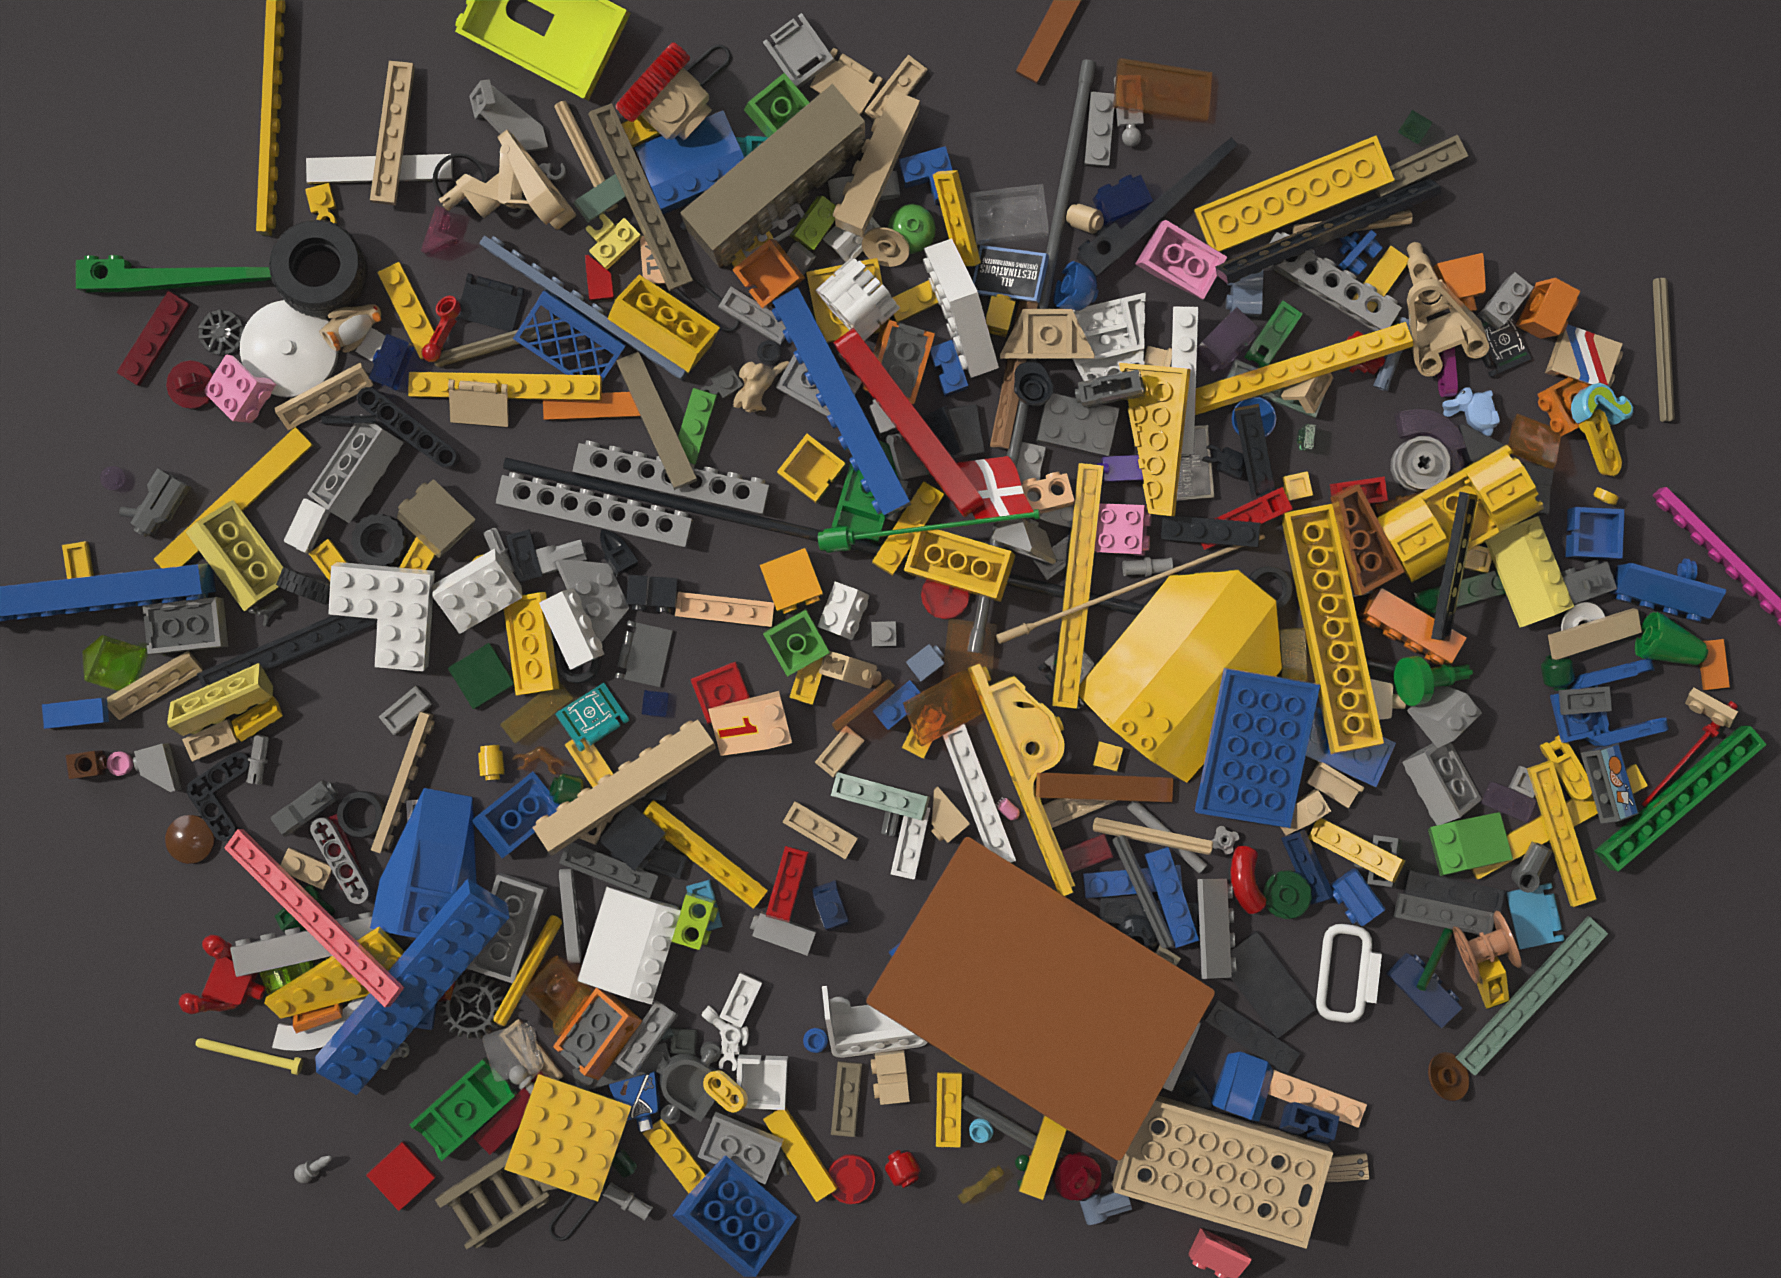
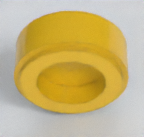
[1593,487,1619,506]

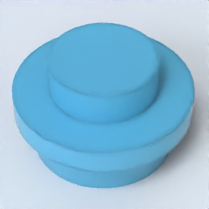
[969,1119,994,1143]

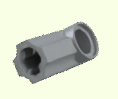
[536,540,588,574]

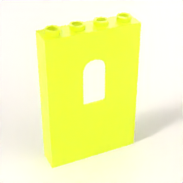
[455,0,631,101]

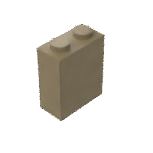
[397,479,475,558]

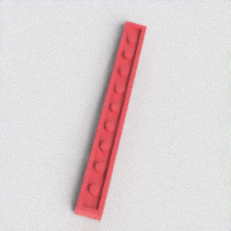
[224,829,404,1007]

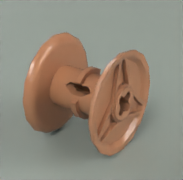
[1453,910,1522,984]

